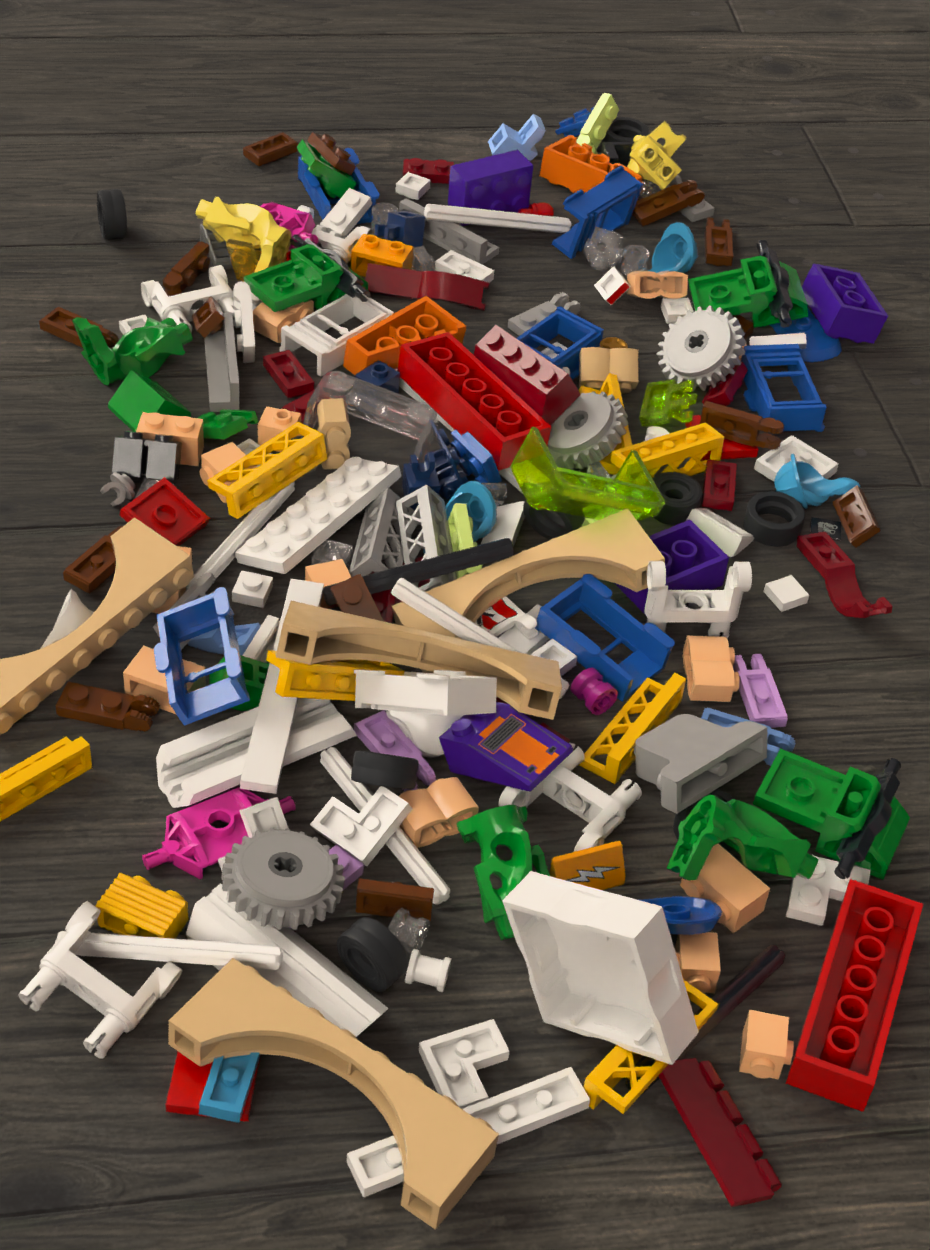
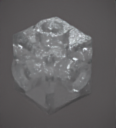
[584,226,624,271]

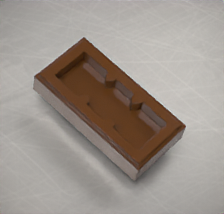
[243,132,299,166]
[832,485,881,548]
[356,878,434,922]

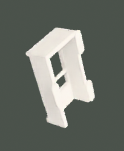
[279,293,394,377]
[354,669,497,716]

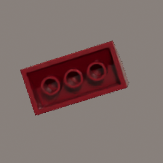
[474,325,581,426]

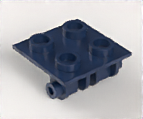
[424,419,468,499]

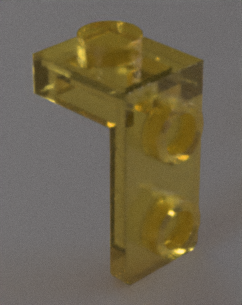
[226,239,262,282]

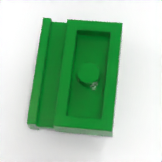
[198,409,259,440]

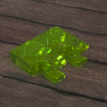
[639,379,698,427]

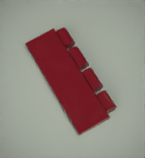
[658,1058,782,1207]

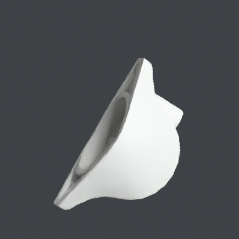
[41,589,94,649]
[386,710,464,758]

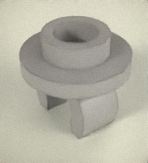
[100,472,135,507]

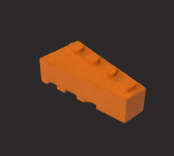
[539,134,643,201]
[343,296,467,375]

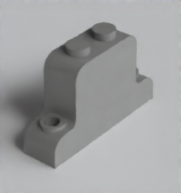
[634,714,767,814]

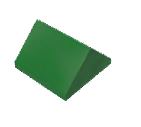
[108,369,191,432]

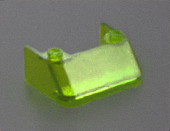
[510,427,665,521]

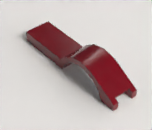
[365,263,489,311]
[796,532,893,618]

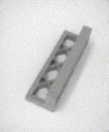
[399,198,499,265]
[204,312,240,412]
[396,485,457,592]
[349,487,415,577]

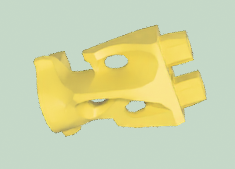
[627,121,687,190]
[195,197,291,273]

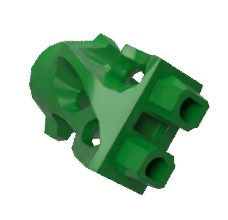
[72,317,193,385]
[667,795,818,881]
[456,805,550,940]

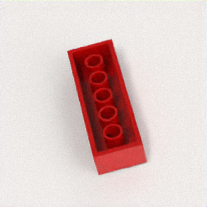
[397,332,551,471]
[785,879,923,1112]

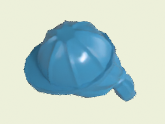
[648,222,698,273]
[774,454,860,509]
[423,481,497,554]

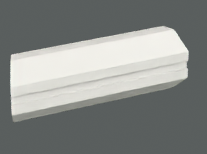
[156,698,357,808]
[186,884,389,1037]

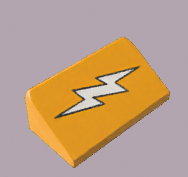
[549,841,626,890]

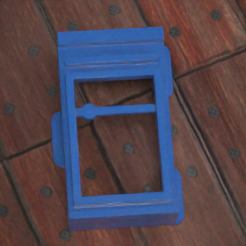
[298,148,380,224]
[552,165,643,259]
[517,306,604,380]
[741,344,827,432]
[535,574,675,702]
[154,587,250,726]

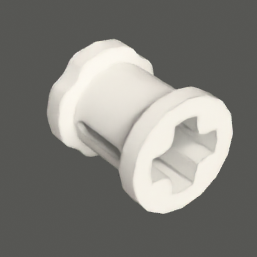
[405,949,452,992]

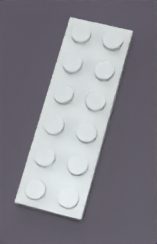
[235,457,402,574]

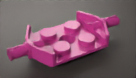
[260,202,318,251]
[142,787,296,879]

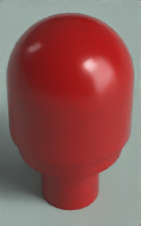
[518,202,554,217]

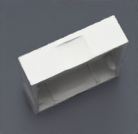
[503,871,699,1065]

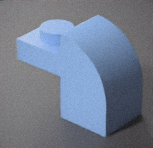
[488,114,546,161]

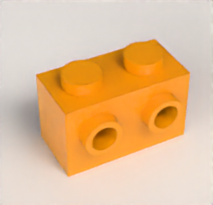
[351,234,413,277]

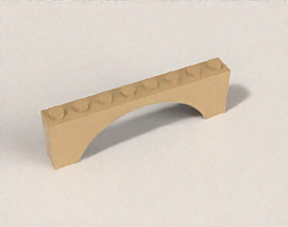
[392,508,665,673]
[0,518,194,735]
[276,601,562,720]
[169,958,499,1230]

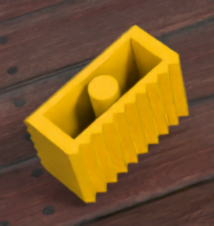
[96,873,188,939]

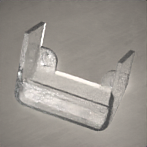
[300,371,439,463]

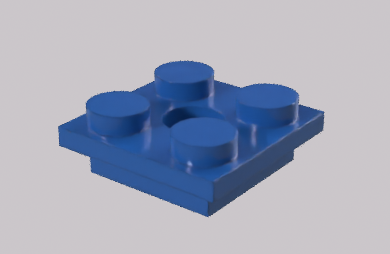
[555,106,595,137]
[450,429,502,496]

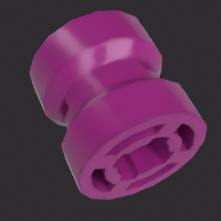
[570,668,618,715]

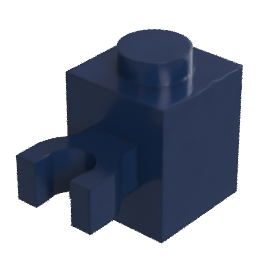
[374,211,426,249]
[402,453,440,511]

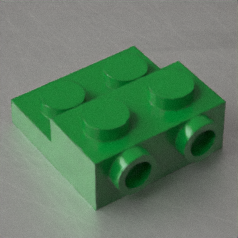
[297,139,357,198]

